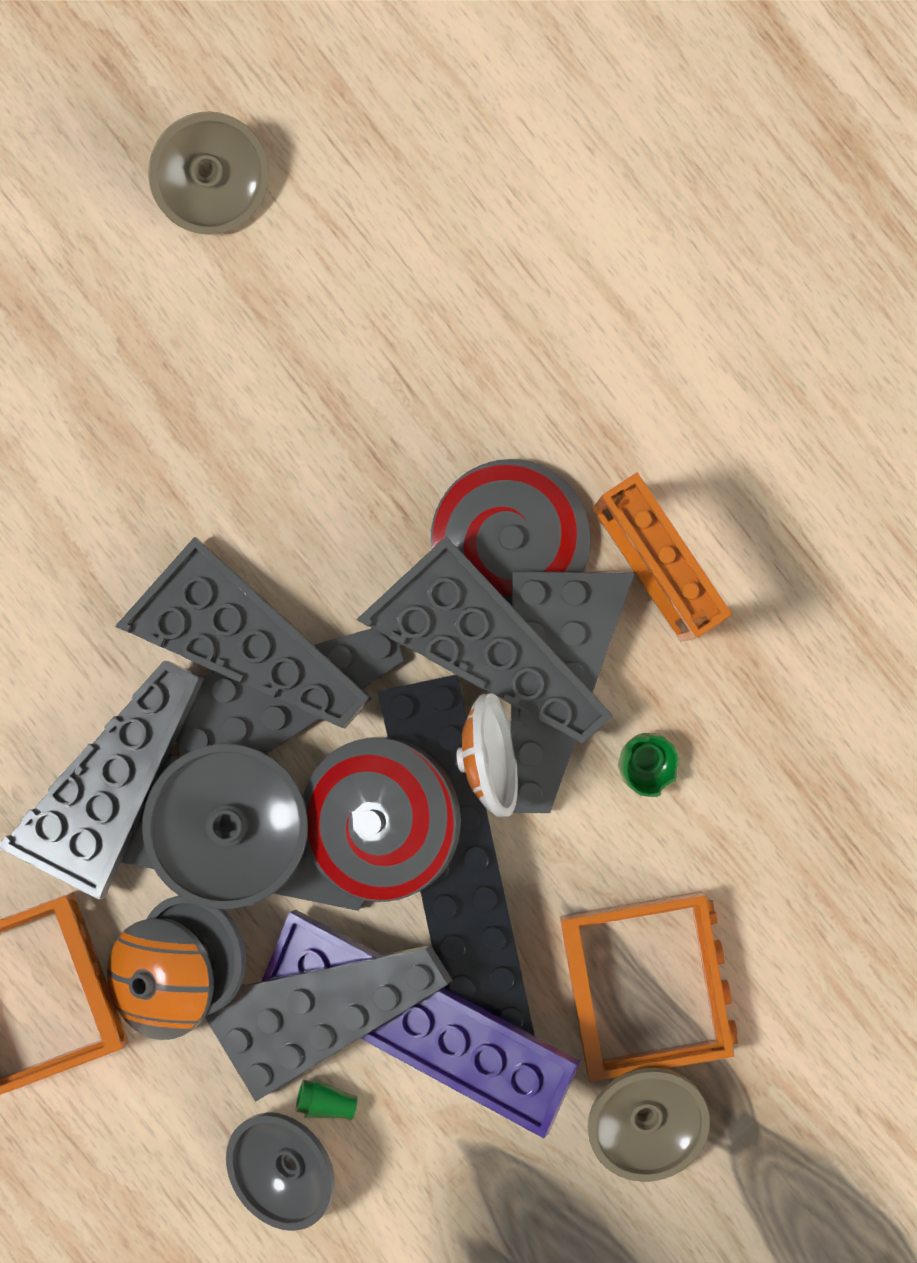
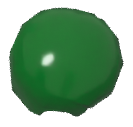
[618,733,679,797]

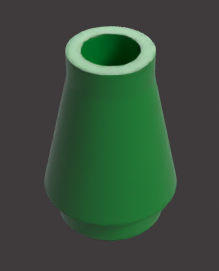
[295,1078,358,1120]

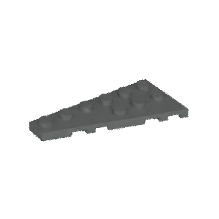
[356,536,613,743]
[115,537,372,729]
[511,571,635,813]
[205,945,453,1102]

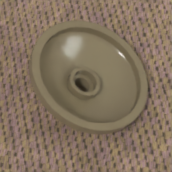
[148,111,269,234]
[587,1068,710,1182]

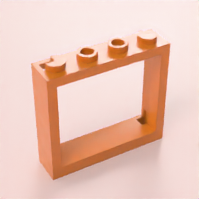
[592,472,733,642]
[559,891,738,1082]
[0,892,129,1095]

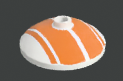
[457,693,518,817]

